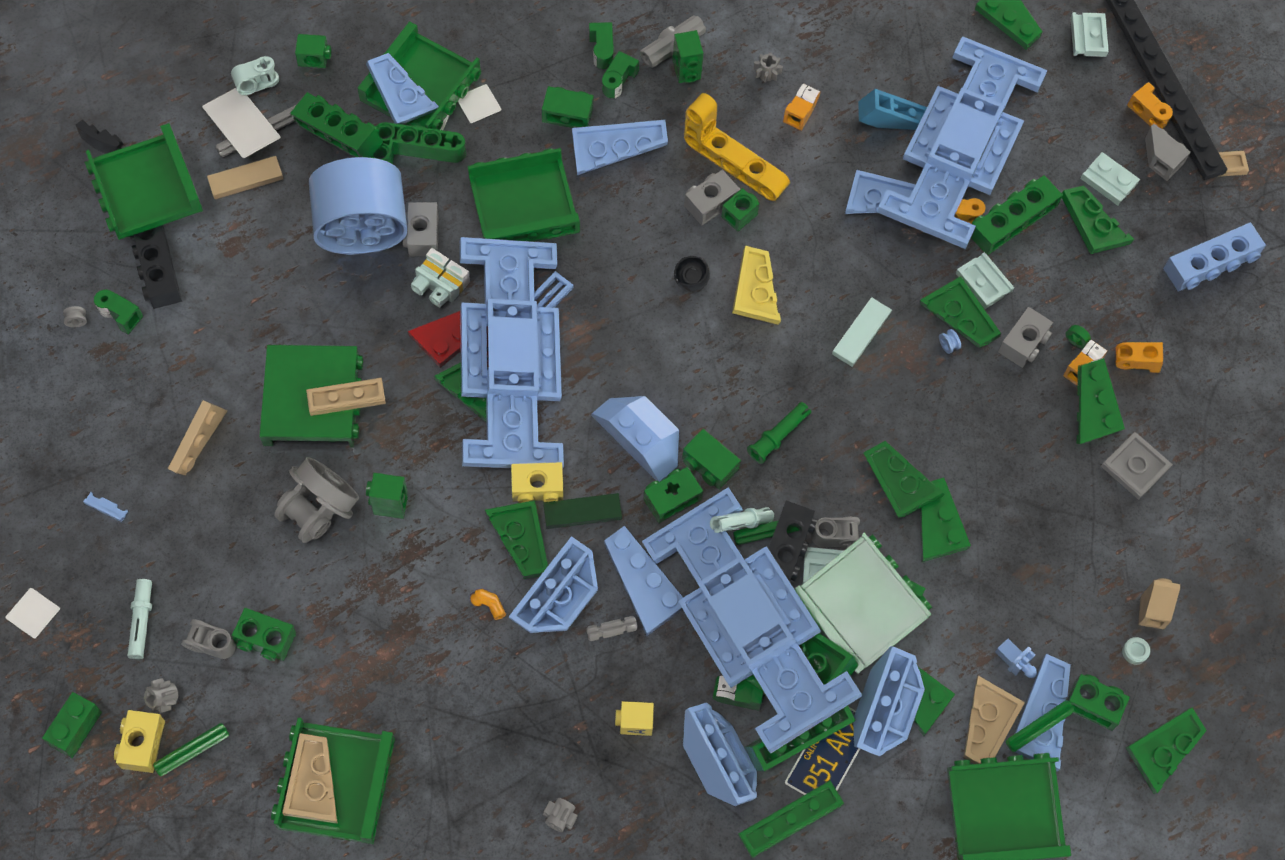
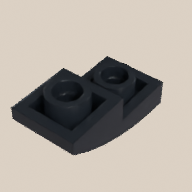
[76,119,124,154]

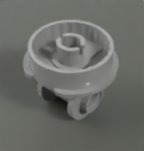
[275,457,359,543]

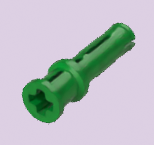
[747,402,811,464]

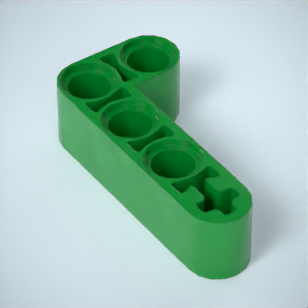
[371,122,466,164]

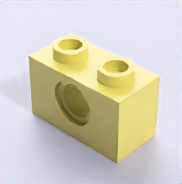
[511,462,563,503]
[114,710,165,773]

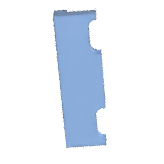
[83,492,128,522]

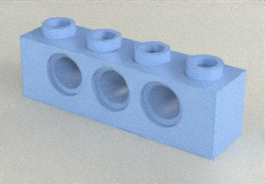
[1163,222,1266,291]

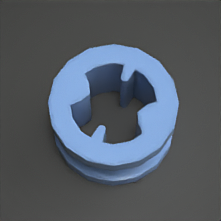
[939,329,961,354]

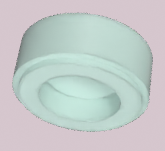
[1122,637,1150,665]

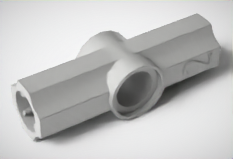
[640,15,706,68]

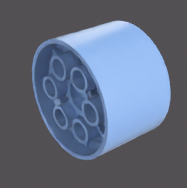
[309,157,407,255]

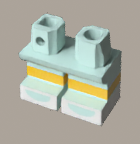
[411,248,470,308]

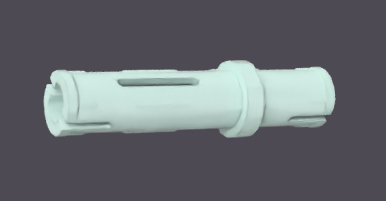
[710,507,774,533]
[127,579,152,659]

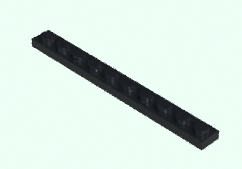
[1106,0,1227,180]

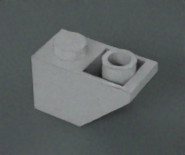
[1145,124,1190,181]

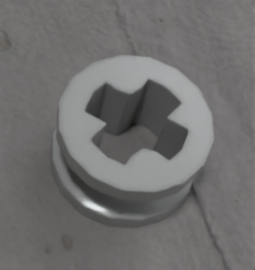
[63,306,87,327]

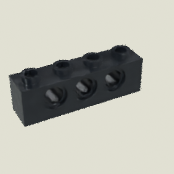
[130,225,182,309]
[768,500,818,582]

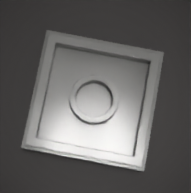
[1101,432,1173,500]

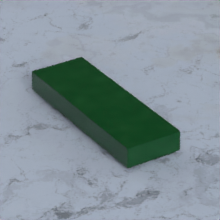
[543,493,622,529]

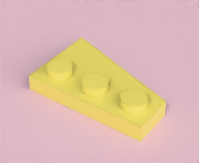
[732,246,781,325]

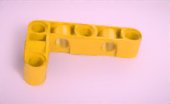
[684,93,790,201]

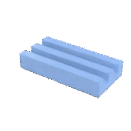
[534,271,574,308]

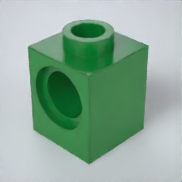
[295,34,332,68]
[721,188,760,232]

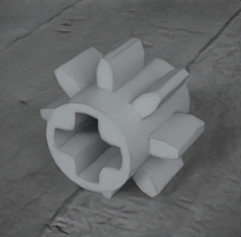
[753,53,783,83]
[144,678,178,713]
[543,798,578,832]

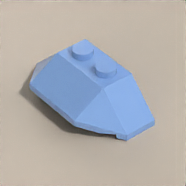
[591,396,679,482]
[509,536,598,633]
[853,646,925,756]
[683,703,757,806]

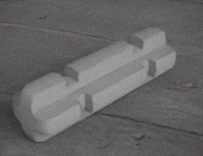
[586,616,637,641]

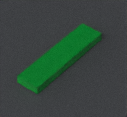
[738,781,844,859]

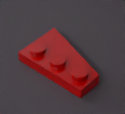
[408,311,488,368]

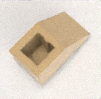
[1138,578,1180,629]

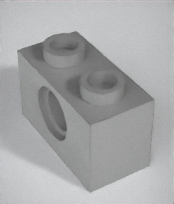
[684,169,740,226]
[403,202,439,257]
[998,307,1053,368]

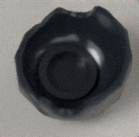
[673,256,710,292]

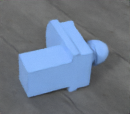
[995,639,1037,678]

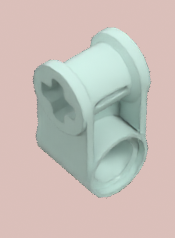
[231,56,279,95]

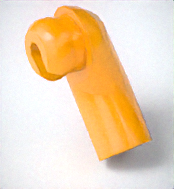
[470,589,506,620]

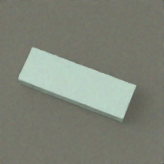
[832,297,892,367]

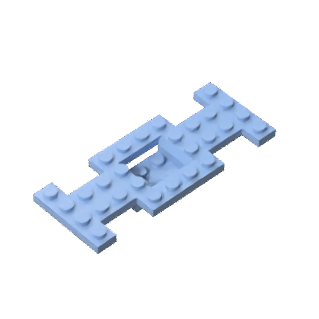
[877,36,1047,249]
[460,237,564,469]
[642,487,862,753]

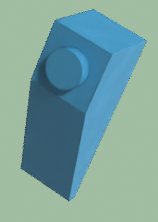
[858,89,927,130]

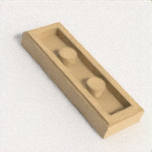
[207,156,284,199]
[306,378,386,416]

